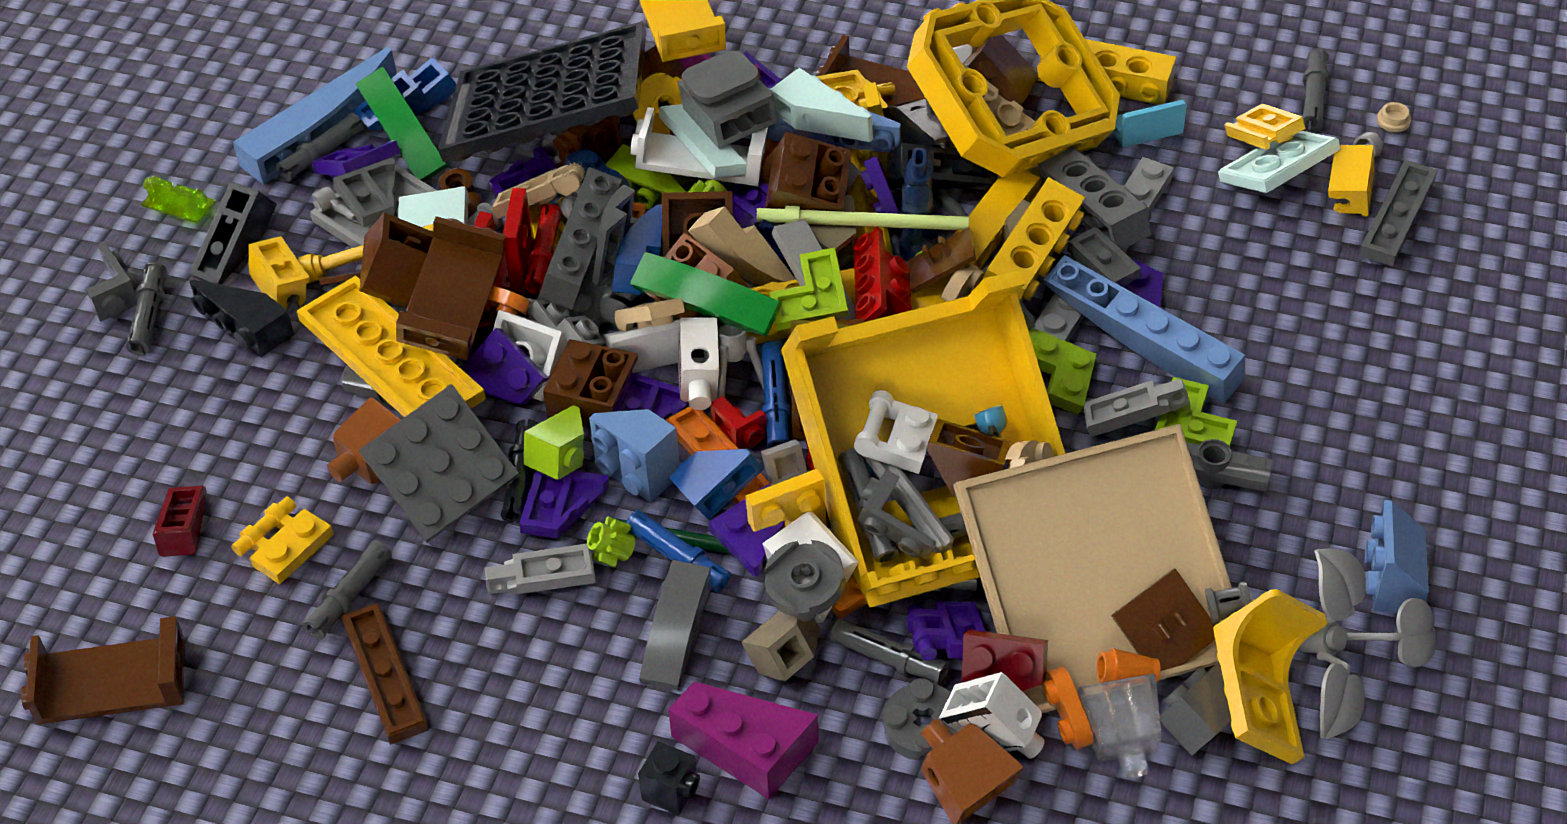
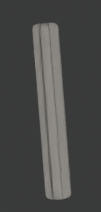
[863,440,954,554]

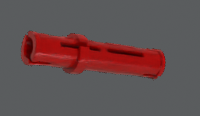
[524,204,562,294]

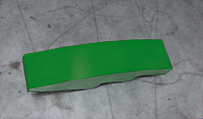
[355,67,448,182]
[630,252,782,337]

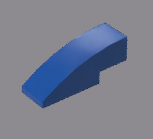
[353,57,457,131]
[612,205,662,295]

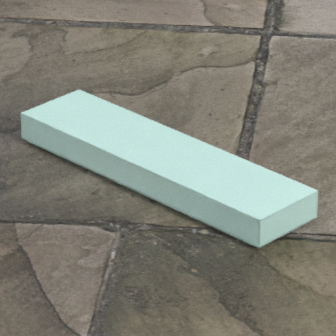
[659,104,747,178]

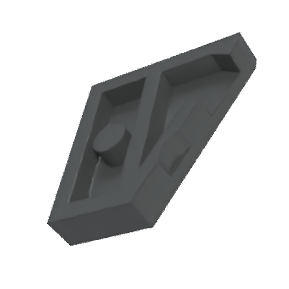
[333,158,396,227]

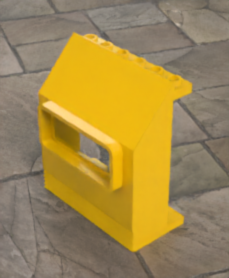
[781,269,1065,608]

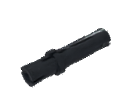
[501,419,538,523]

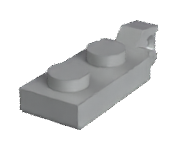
[1083,379,1190,437]
[485,544,596,594]

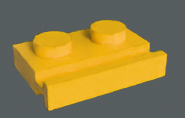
[1224,103,1305,150]

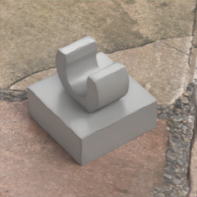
[761,439,807,485]

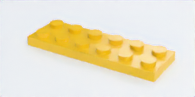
[297,276,486,417]

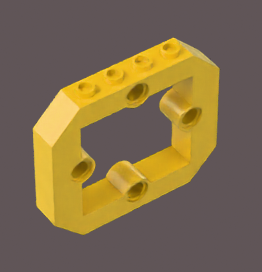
[907,0,1120,177]

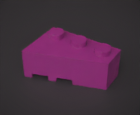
[668,681,819,799]

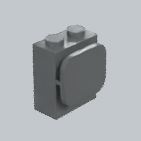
[677,51,779,149]

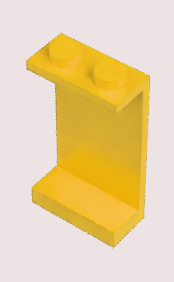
[639,0,726,62]

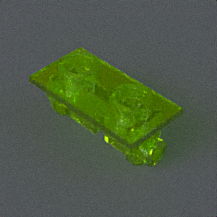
[141,175,216,224]

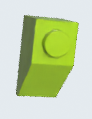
[523,405,584,480]

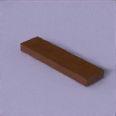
[341,603,429,745]

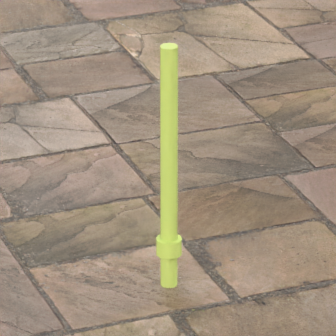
[757,206,969,231]

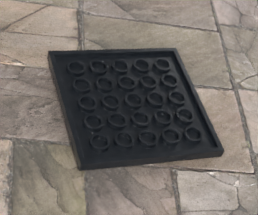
[438,21,646,162]

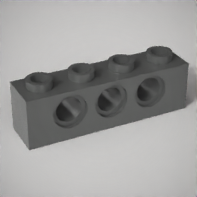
[1038,147,1151,250]
[539,167,622,310]

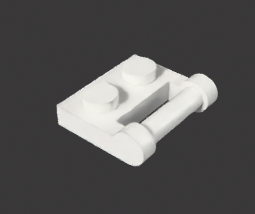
[854,390,938,474]

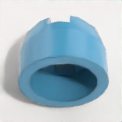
[974,405,1007,436]

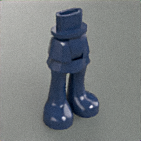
[898,148,940,262]

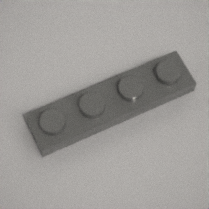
[1359,160,1438,266]

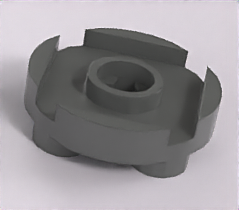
[764,540,847,621]
[883,678,958,760]

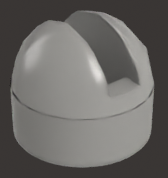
[1353,132,1384,158]

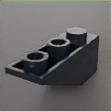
[882,99,954,149]
[189,279,295,358]

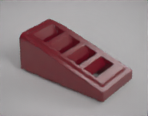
[152,485,207,557]

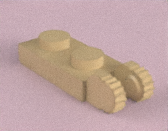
[491,162,585,219]
[614,298,685,332]

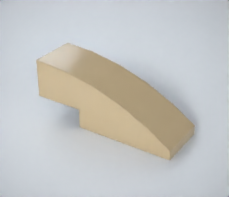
[688,206,795,286]

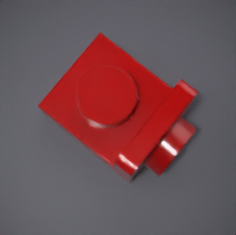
[711,396,767,449]

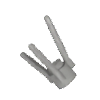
[717,325,764,398]

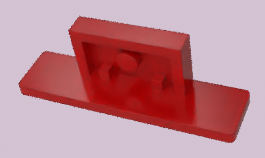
[854,227,912,322]

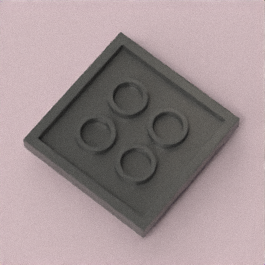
[358,384,520,543]

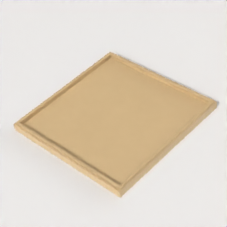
[953,424,1232,714]

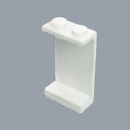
[631,107,768,186]

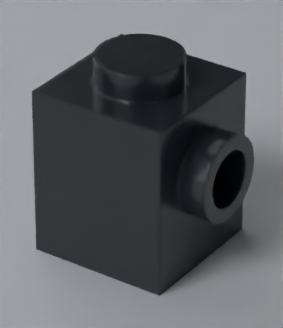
[638,741,700,816]

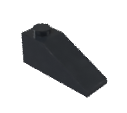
[887,143,997,189]
[189,181,277,285]

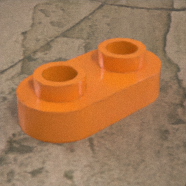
[485,286,531,316]
[1042,666,1094,750]

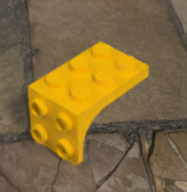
[1213,589,1327,765]

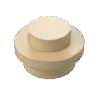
[1377,102,1411,133]

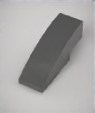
[639,560,712,690]

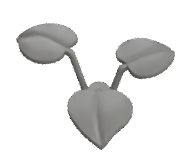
[1299,548,1436,739]

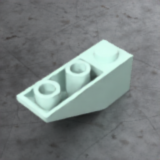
[770,68,873,142]

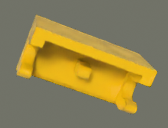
[1328,145,1375,216]
[249,236,310,309]

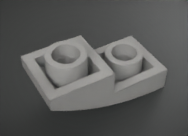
[528,300,606,346]

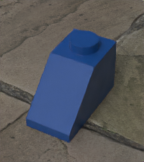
[669,449,764,520]

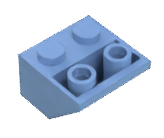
[589,409,680,503]
[1365,500,1429,613]

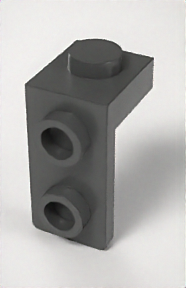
[86,241,139,322]
[857,469,936,559]

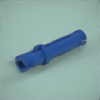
[761,341,791,448]
[626,509,731,593]

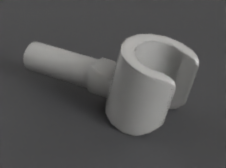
[312,187,356,221]

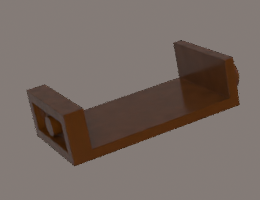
[816,35,926,106]
[396,216,505,360]
[21,616,185,725]

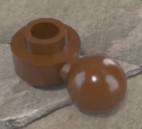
[439,168,485,218]

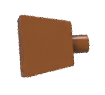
[327,397,401,484]
[921,718,1024,824]

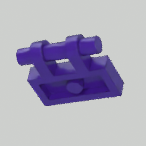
[906,601,986,661]

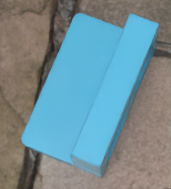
[1112,100,1187,148]

